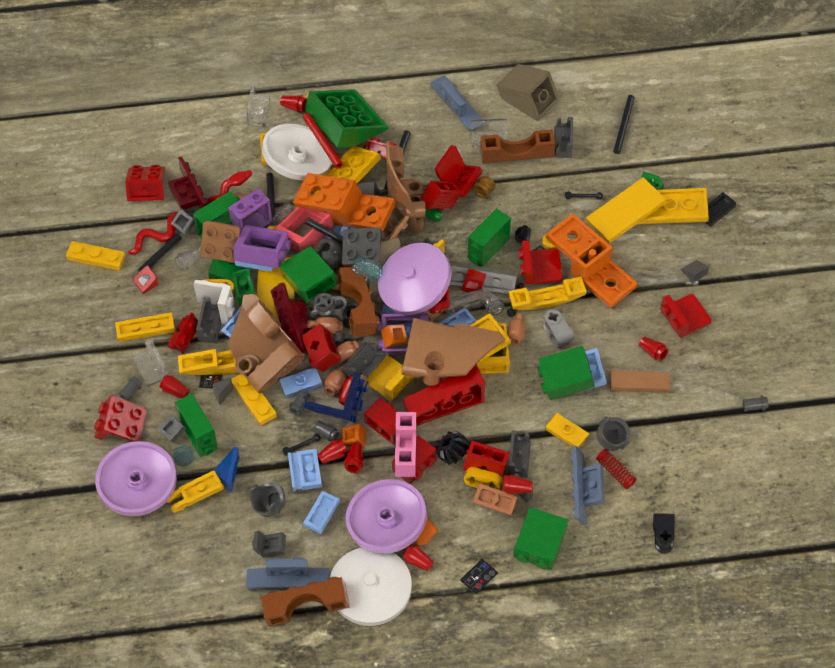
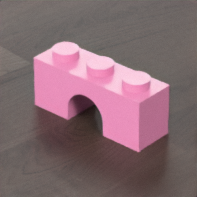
[395,412,416,477]

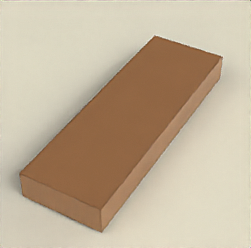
[610,370,670,393]

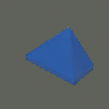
[214,447,240,492]

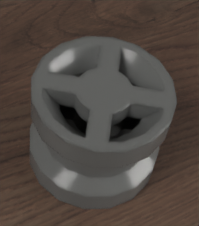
[314,293,335,317]

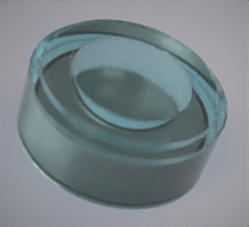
[173,446,194,466]

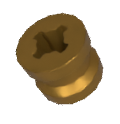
[473,176,496,199]

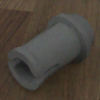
[118,376,143,401]
[289,390,310,415]
[743,395,768,412]
[313,420,339,442]

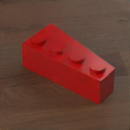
[403,364,485,426]

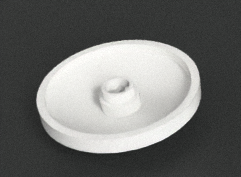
[262,124,332,181]
[330,548,412,626]

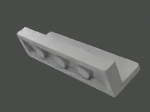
[449,261,518,294]

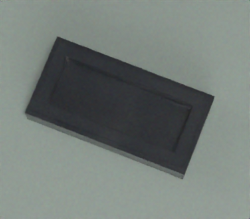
[705,192,737,227]

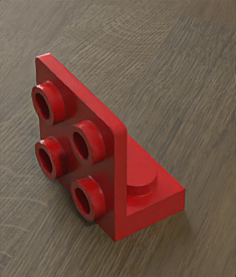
[125,165,165,201]

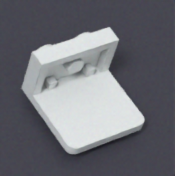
[193,280,236,325]

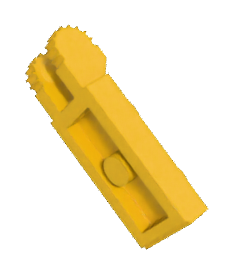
[167,470,224,513]

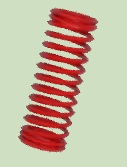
[596,449,637,489]

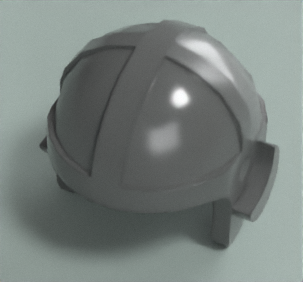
[317,238,343,270]
[596,416,630,451]
[250,482,285,517]

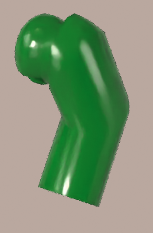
[641,171,664,190]
[425,207,443,222]

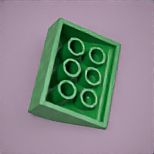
[305,89,389,149]

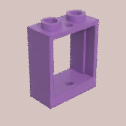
[228,188,273,233]
[234,225,291,268]
[378,313,428,356]

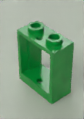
[193,191,243,240]
[175,394,218,457]

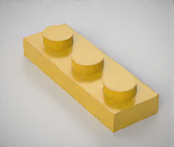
[66,241,126,271]
[115,312,175,342]
[232,373,277,426]

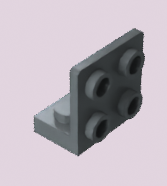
[342,227,385,266]

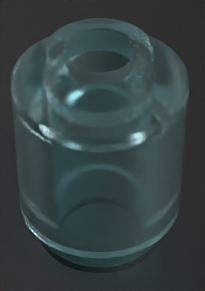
[353,257,382,282]

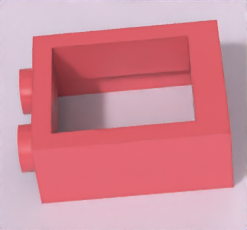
[274,207,334,253]

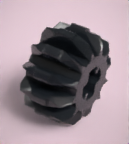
[435,430,469,465]

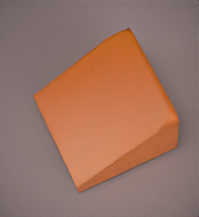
[381,324,408,348]
[342,423,366,447]
[415,517,438,546]

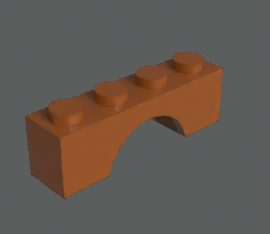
[480,129,555,164]
[337,266,379,337]
[261,577,350,627]

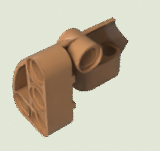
[386,141,425,233]
[227,294,306,393]
[401,318,505,385]

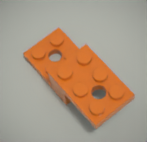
[293,173,396,231]
[546,213,638,309]

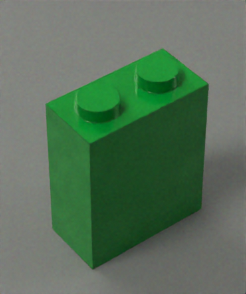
[468,208,511,267]
[279,246,338,304]
[537,346,595,400]
[513,507,569,570]

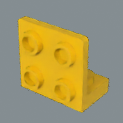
[363,354,414,402]

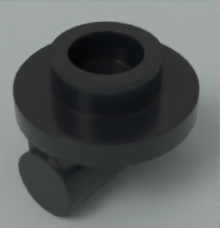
[515,225,531,245]

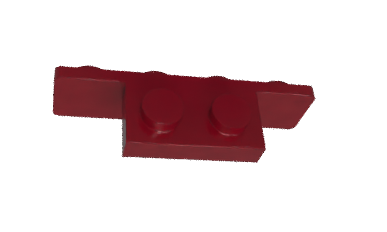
[168,156,209,209]
[271,283,312,353]

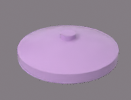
[378,243,452,315]
[95,441,177,516]
[346,479,427,554]

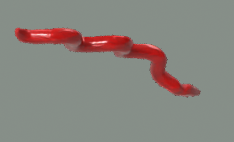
[128,170,252,255]

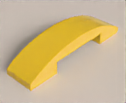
[508,277,587,310]

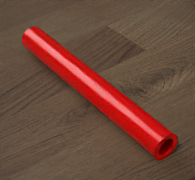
[302,112,343,169]

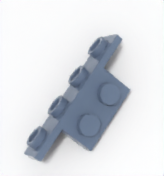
[431,76,484,131]
[571,446,605,525]
[246,557,329,589]

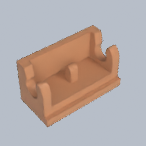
[473,484,518,517]

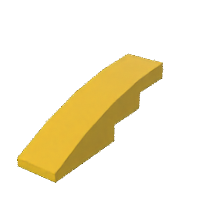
[178,349,249,375]

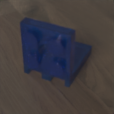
[304,372,369,423]

